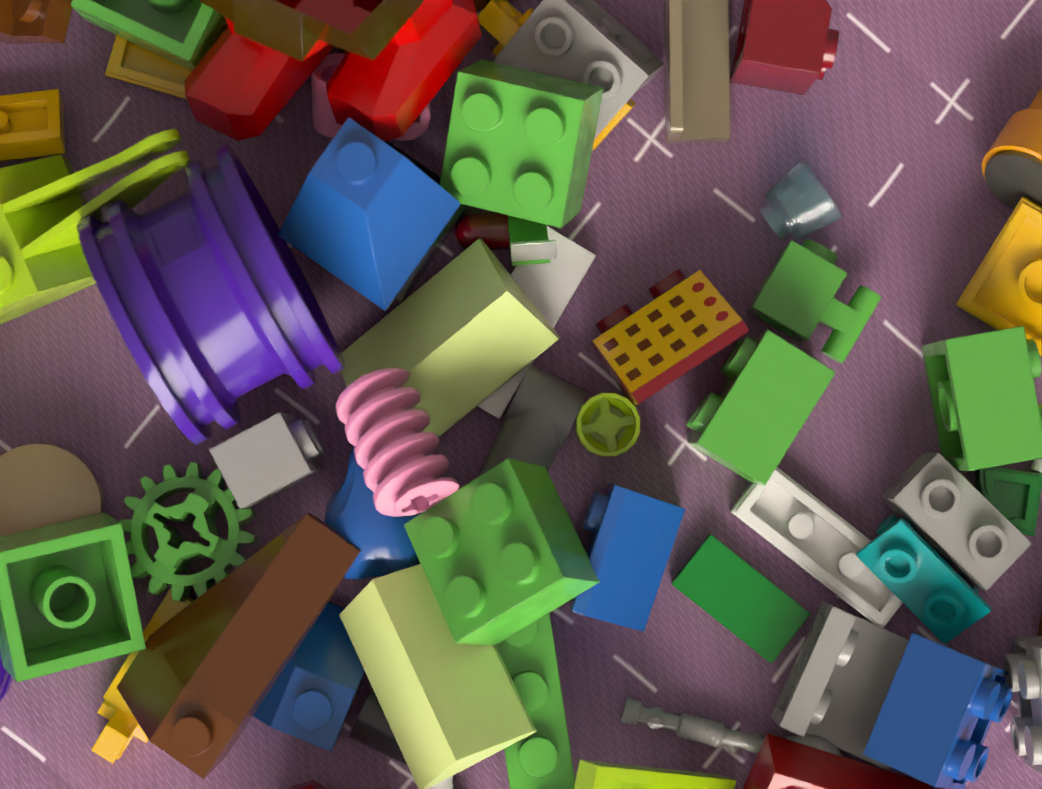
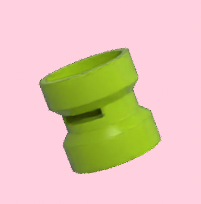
[575,393,640,456]

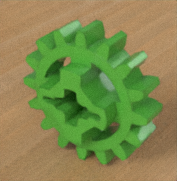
[119,462,259,603]

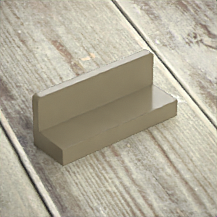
[664,0,731,143]

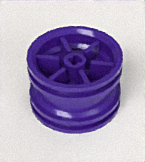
[77,144,346,444]

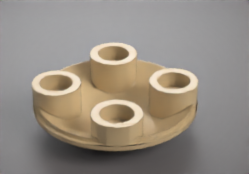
[0,444,104,536]

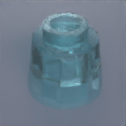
[759,160,843,241]

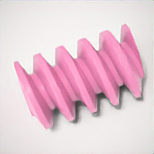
[335,368,459,517]

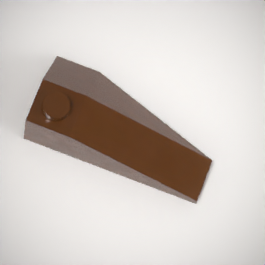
[117,512,361,779]

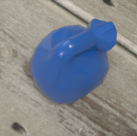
[324,446,423,579]

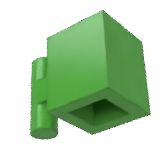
[746,238,882,364]

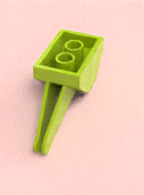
[0,129,191,325]

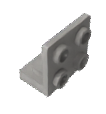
[493,0,665,140]
[771,601,909,769]

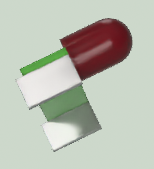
[455,212,557,266]

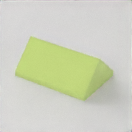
[340,238,561,438]
[339,564,537,789]

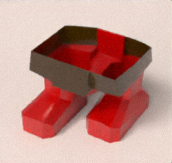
[184,0,482,142]

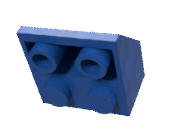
[569,483,685,632]
[863,633,1013,789]

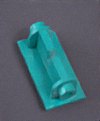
[856,514,992,645]

